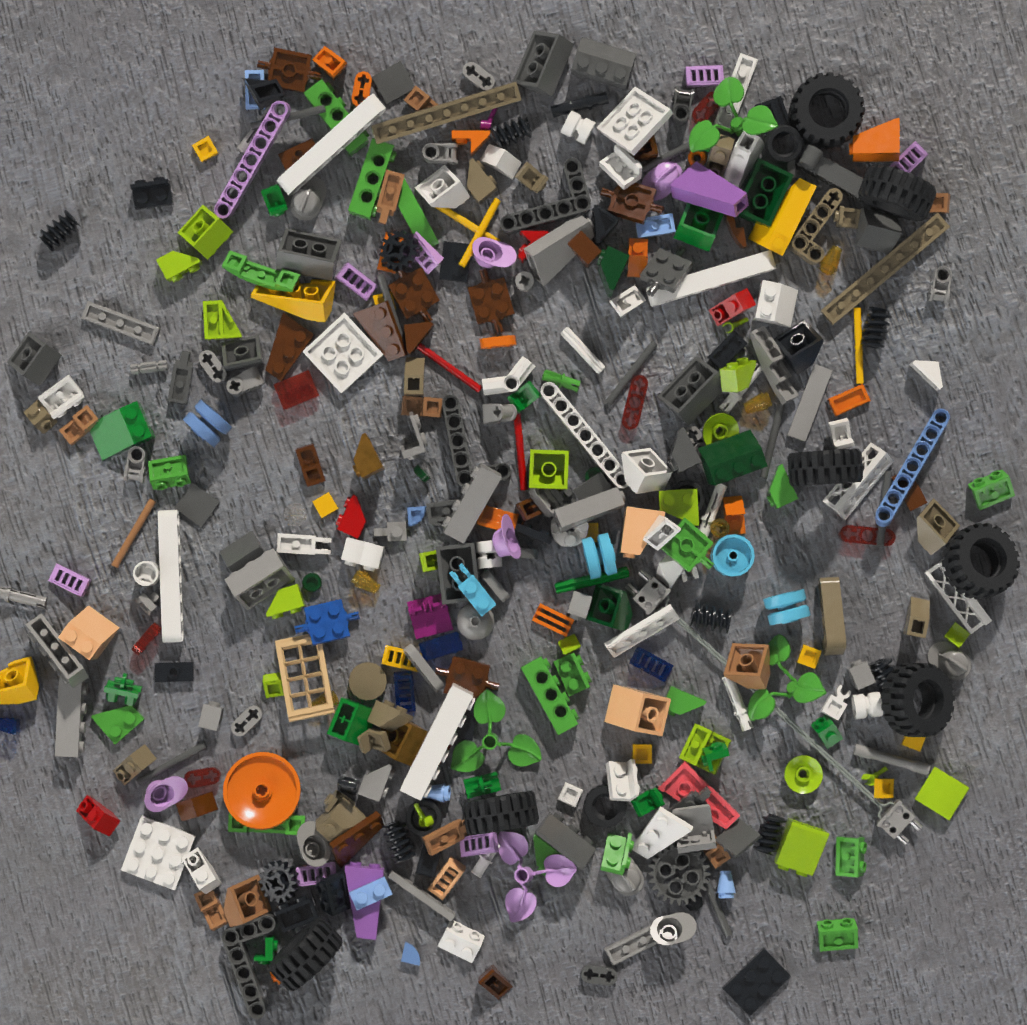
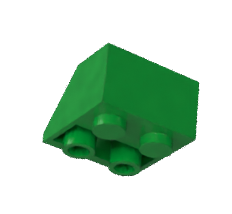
[327,697,373,746]

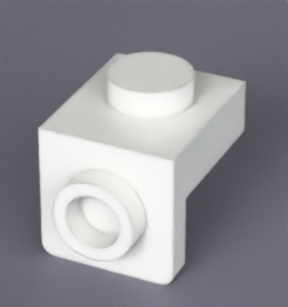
[828,418,854,450]

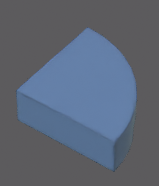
[407,506,426,527]
[401,942,420,966]

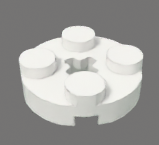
[550,518,589,547]

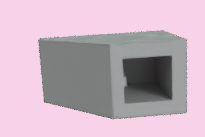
[567,591,592,621]
[358,763,395,802]

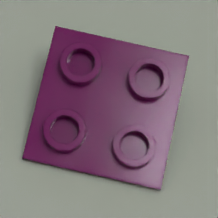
[407,594,453,639]

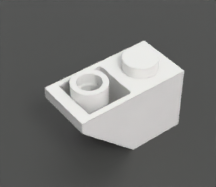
[182,847,222,894]

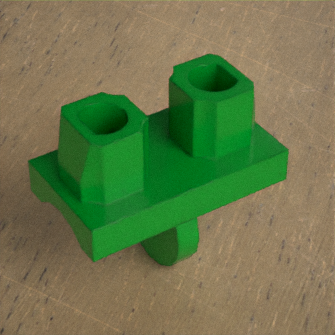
[104,673,142,706]
[463,771,501,799]

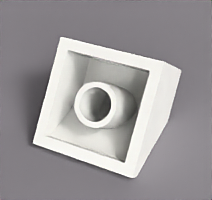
[753,280,798,328]
[621,448,673,494]

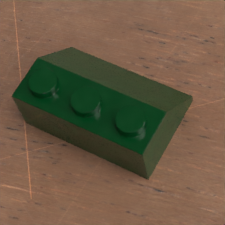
[738,158,794,227]
[597,246,630,298]
[697,430,768,486]

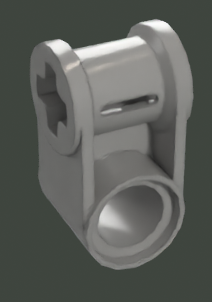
[422,143,459,165]
[927,266,952,304]
[226,366,265,397]
[482,403,517,424]
[124,446,148,483]

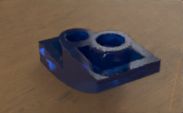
[419,632,464,662]

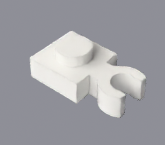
[820,685,851,721]

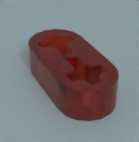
[692,92,719,124]
[131,623,162,656]
[184,767,221,788]

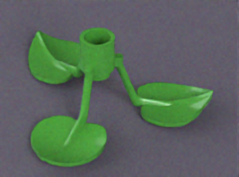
[689,77,778,153]
[748,634,827,722]
[451,690,542,772]

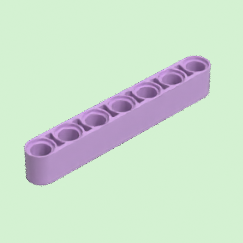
[214,101,291,219]

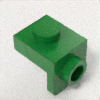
[261,184,288,216]
[507,381,541,412]
[811,715,843,749]
[701,742,730,772]
[631,788,665,817]
[254,935,278,964]

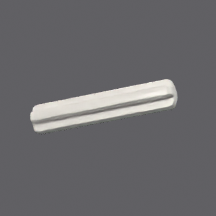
[561,327,605,374]

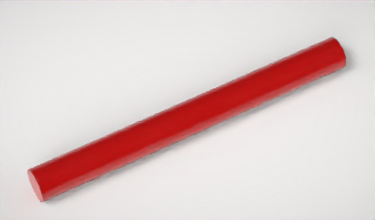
[416,343,483,393]
[514,414,528,491]

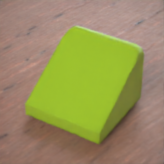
[943,622,970,649]
[558,634,581,655]
[263,672,284,698]

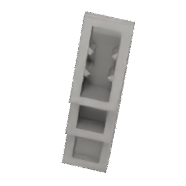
[749,326,799,405]

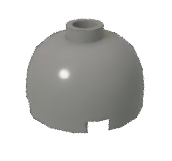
[456,603,495,641]

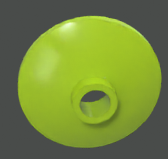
[702,413,739,445]
[784,755,823,794]

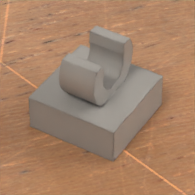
[136,592,160,616]

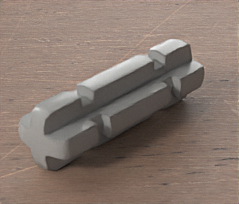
[130,360,168,375]

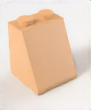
[619,506,665,559]
[58,606,120,660]
[604,684,671,736]

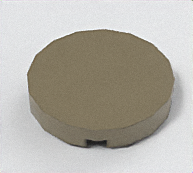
[349,662,387,701]

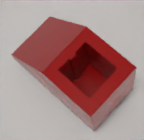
[709,288,756,327]
[336,494,367,539]
[76,795,120,837]

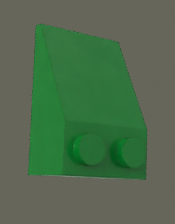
[674,203,724,252]
[90,401,155,460]

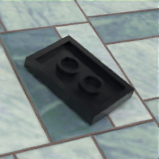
[722,947,791,1016]

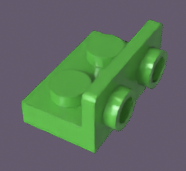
[148,455,191,490]
[968,470,1015,510]
[553,652,592,697]
[600,833,634,876]
[835,836,867,878]
[817,918,858,952]

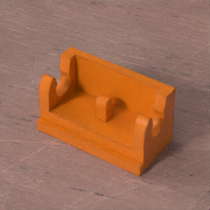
[476,505,519,530]

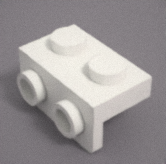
[599,144,642,190]
[38,375,84,419]
[438,920,485,963]

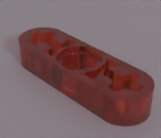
[621,375,648,430]
[839,525,896,546]

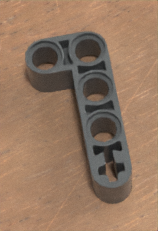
[797,145,863,202]

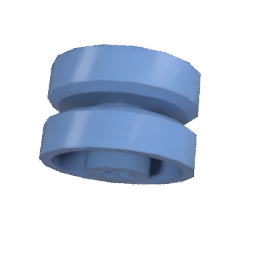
[183,399,233,447]

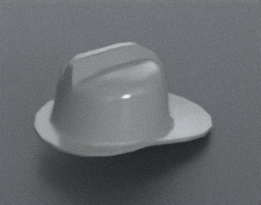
[290,176,327,221]
[928,642,971,680]
[297,821,331,867]
[605,855,644,896]
[650,912,697,946]

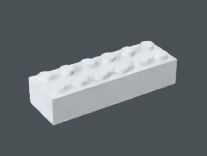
[400,683,475,801]

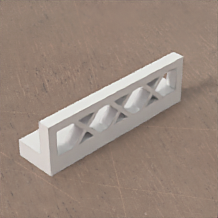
[823,443,894,520]
[924,559,992,634]

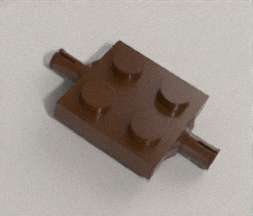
[257,47,322,93]
[600,183,664,225]
[388,267,440,322]
[468,269,515,333]
[435,655,500,702]

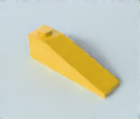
[748,178,817,256]
[251,279,336,322]
[0,656,39,705]

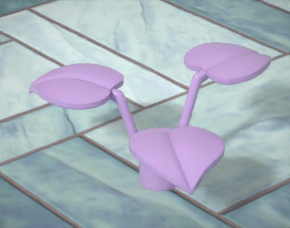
[498,831,577,922]

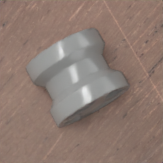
[515,271,534,292]

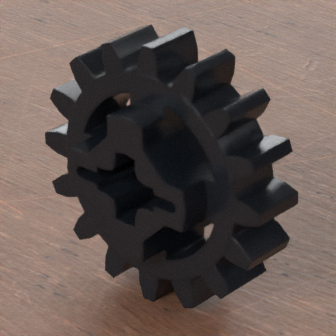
[379,230,421,272]
[258,860,300,903]

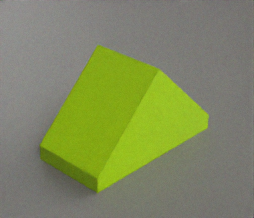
[419,550,438,573]

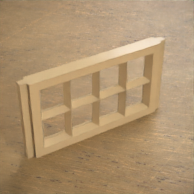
[275,634,335,722]

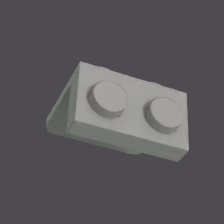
[401,411,428,460]
[672,804,717,854]

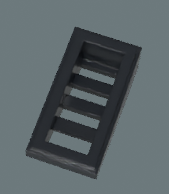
[337,776,360,795]

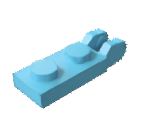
[449,563,497,617]

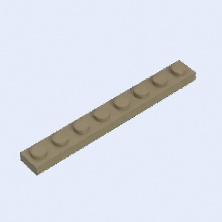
[370,82,521,144]
[820,213,950,325]

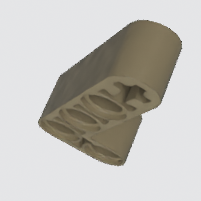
[790,188,843,265]
[818,577,846,656]

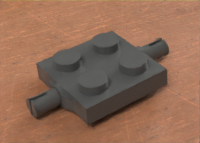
[640,246,693,297]

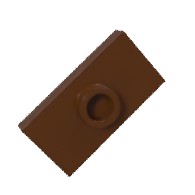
[278,138,315,170]

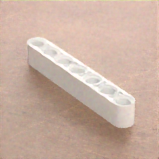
[277,94,386,196]
[645,250,777,307]
[540,382,628,489]
[158,510,184,643]

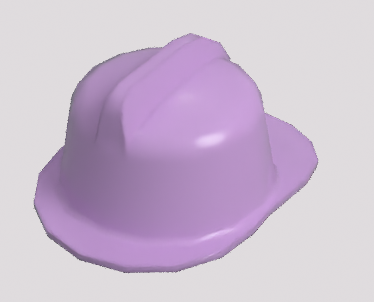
[641,161,683,201]
[472,237,517,268]
[492,514,521,559]
[144,776,188,812]

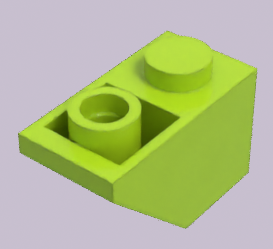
[156,251,203,283]
[719,357,756,392]
[266,584,305,620]

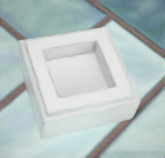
[558,782,583,808]

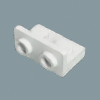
[606,759,640,802]

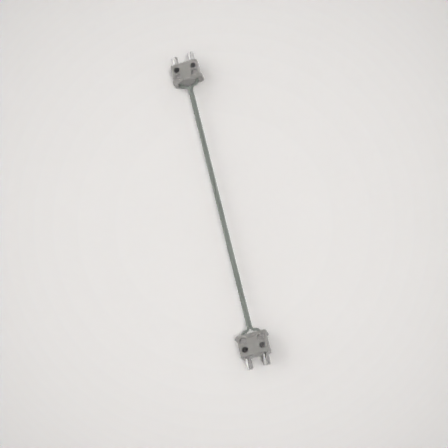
[625,569,922,845]

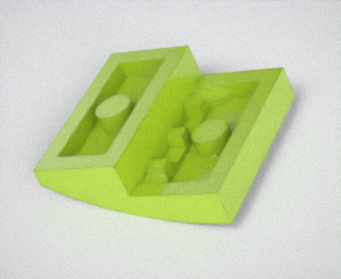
[679,723,732,775]
[915,766,970,821]

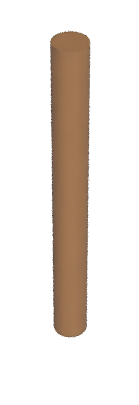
[111,498,156,568]

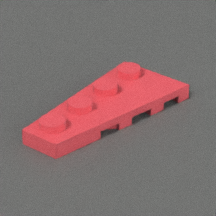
[658,761,740,830]

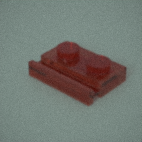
[273,370,320,411]

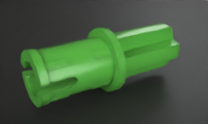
[542,370,581,392]

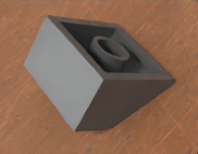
[7,332,62,386]

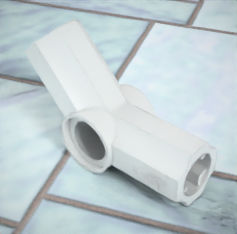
[482,356,536,396]

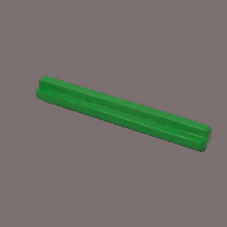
[554,566,630,594]

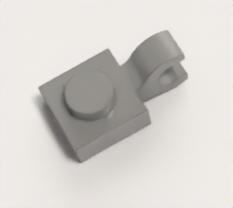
[374,521,407,542]

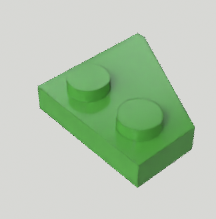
[91,706,145,745]

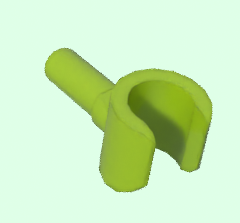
[723,317,749,334]
[861,766,888,786]
[414,803,434,827]

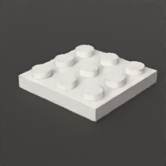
[596,87,673,155]
[302,313,383,394]
[121,815,196,890]

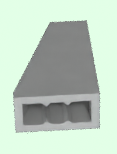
[524,214,594,286]
[553,487,626,533]

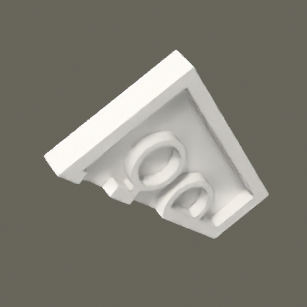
[633,806,693,859]

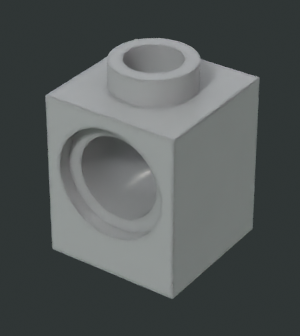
[847,659,876,690]
[198,701,224,731]

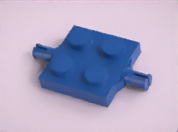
[294,599,360,646]

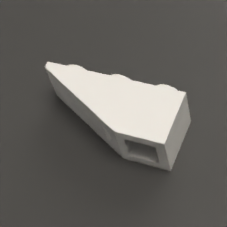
[723,130,765,188]

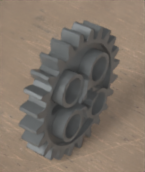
[648,844,711,906]

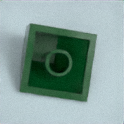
[586,584,633,631]

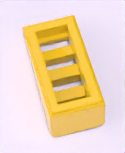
[381,645,423,672]

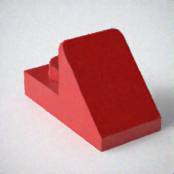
[517,231,549,263]

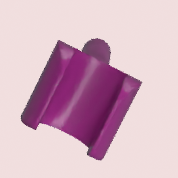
[480,108,498,131]

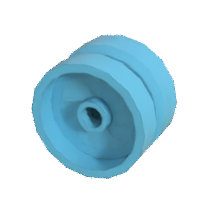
[581,533,617,579]
[710,534,755,577]
[763,589,811,625]

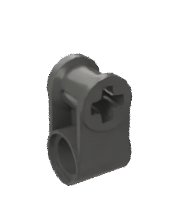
[672,86,694,125]

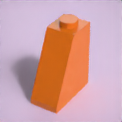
[849,118,900,162]

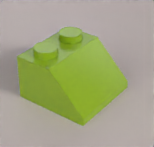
[177,205,233,260]
[529,449,569,489]

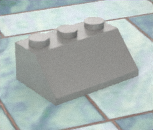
[224,548,296,611]

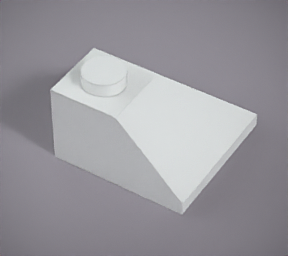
[415,165,470,208]

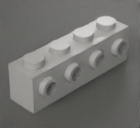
[442,463,502,544]
[25,613,89,688]
[55,678,88,757]

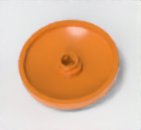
[223,752,301,830]

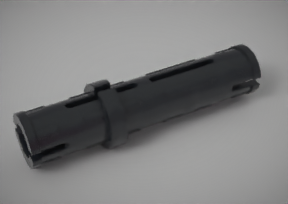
[551,92,609,118]

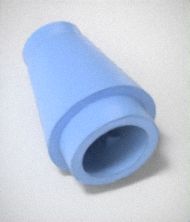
[422,783,451,803]
[717,871,736,899]

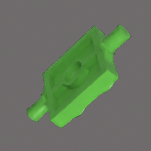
[661,518,714,572]

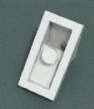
[609,285,646,318]

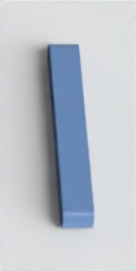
[875,409,950,527]

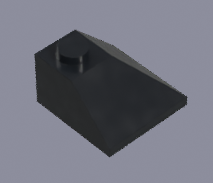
[774,319,824,375]

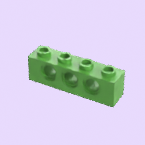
[304,79,369,157]
[348,138,397,221]
[521,656,579,735]

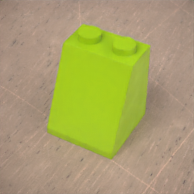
[774,818,829,877]

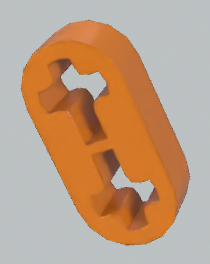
[352,71,372,107]
[479,335,517,349]

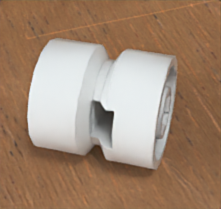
[561,111,596,145]
[475,540,503,569]
[133,561,160,586]
[851,692,883,719]

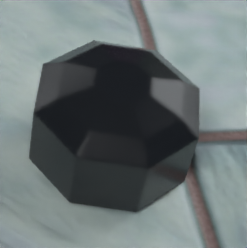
[684,895,703,911]

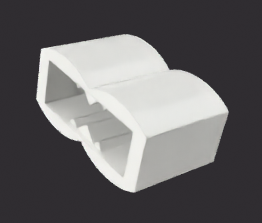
[341,537,385,572]

